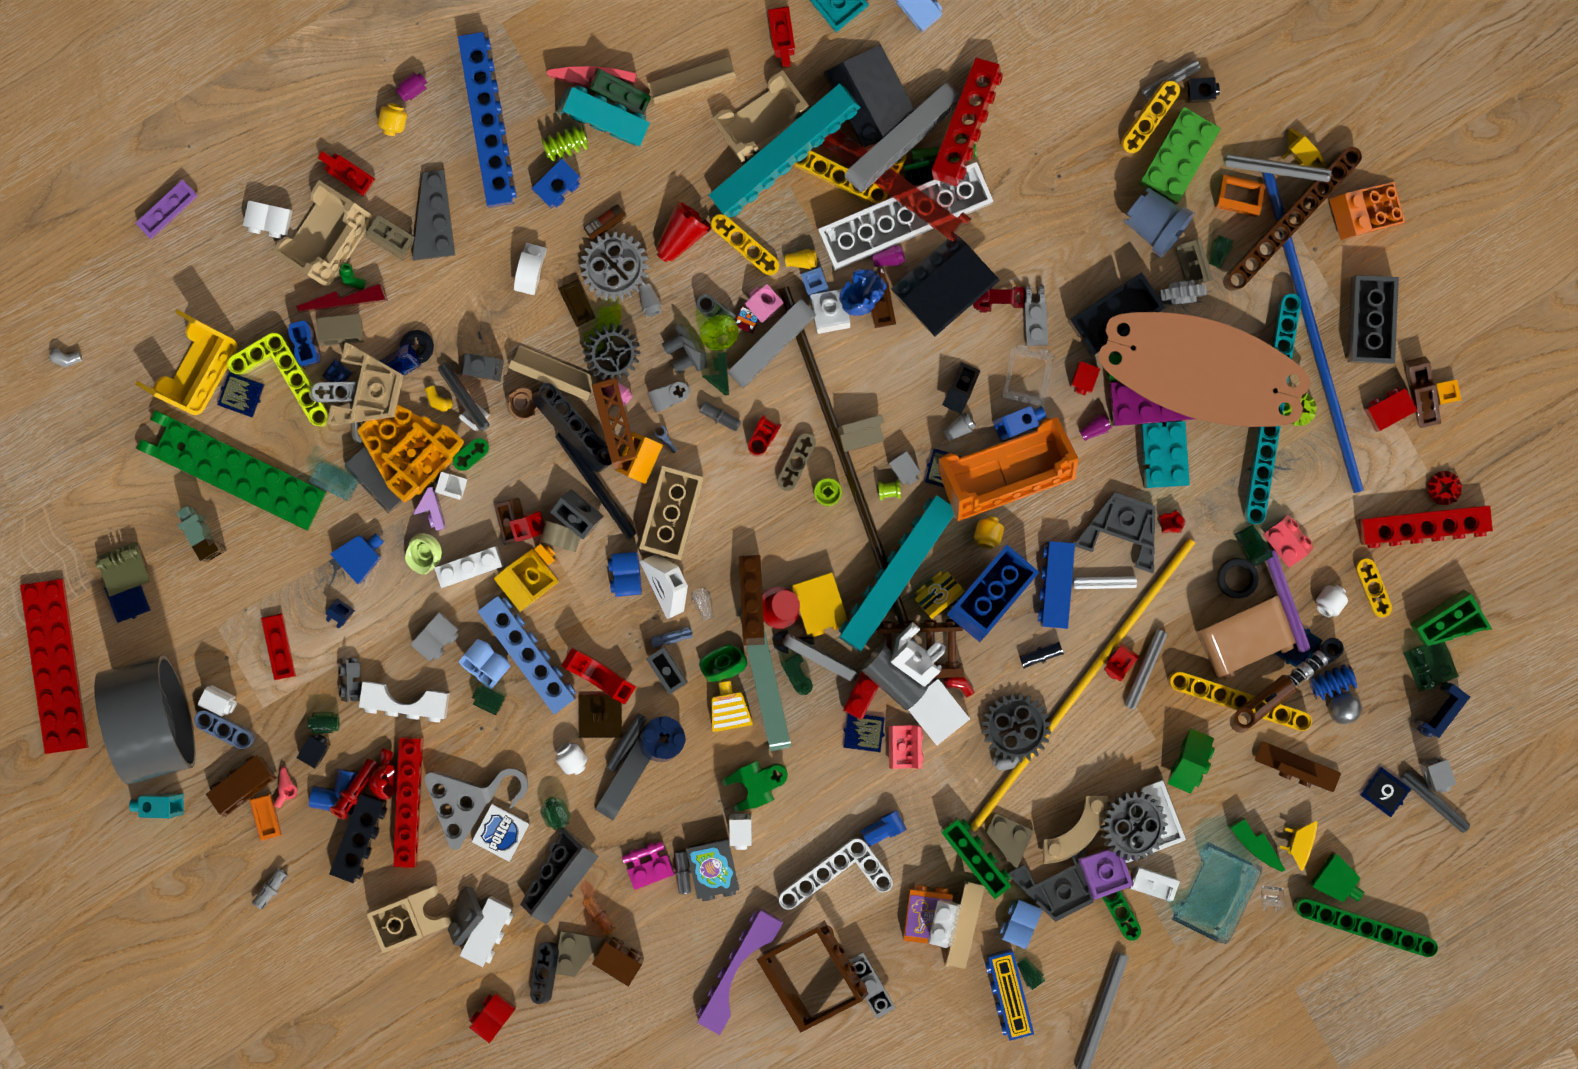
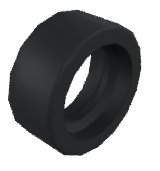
[1216,558,1259,599]

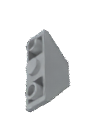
[849,952,896,1019]

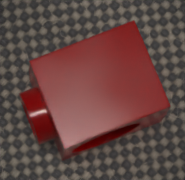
[1070,361,1101,396]
[509,511,544,542]

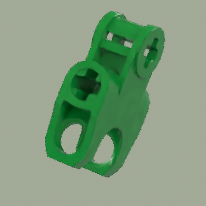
[721,760,788,813]

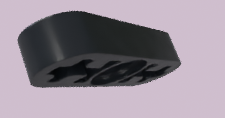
[530,942,559,1004]

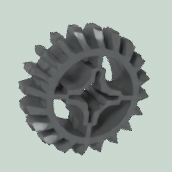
[582,323,641,380]

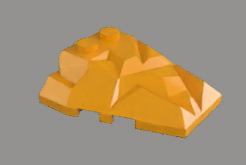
[357,405,464,503]

